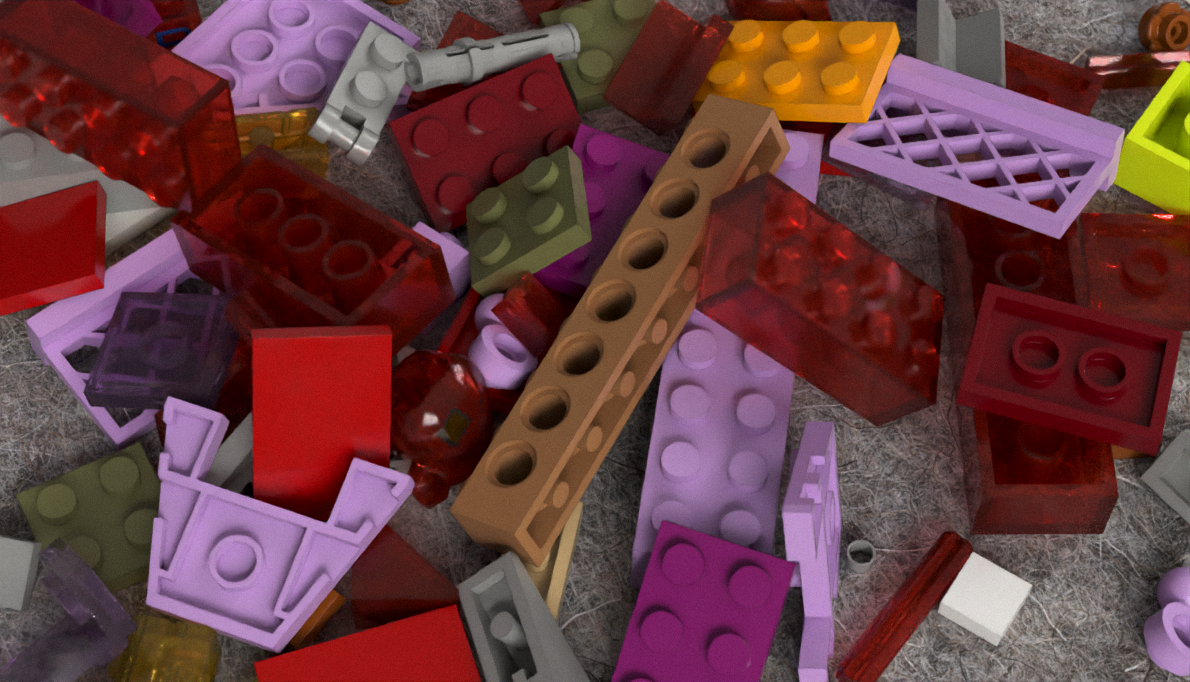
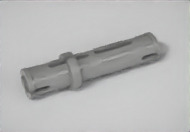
[404,22,580,92]

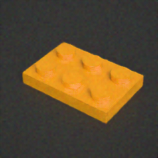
[691,20,900,123]

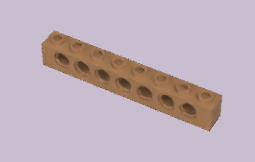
[450,93,791,568]

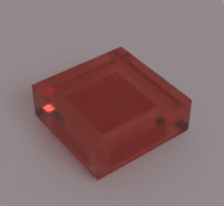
[491,271,570,358]

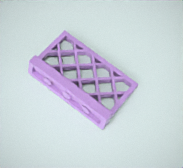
[829,53,1125,239]
[25,187,327,451]

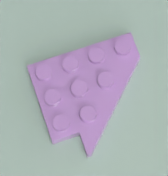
[131,0,427,133]

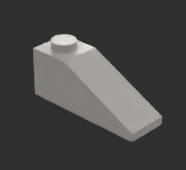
[456,551,591,682]

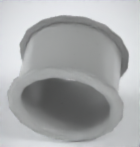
[844,539,876,574]

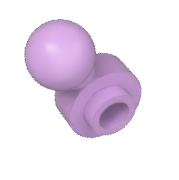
[468,293,538,390]
[1144,567,1190,676]

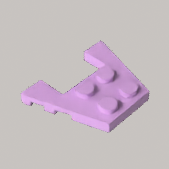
[146,396,415,654]
[782,421,842,682]

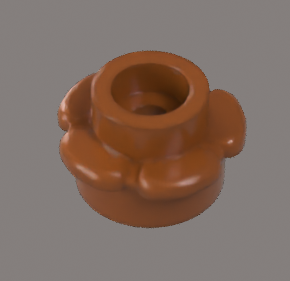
[1138,1,1190,59]

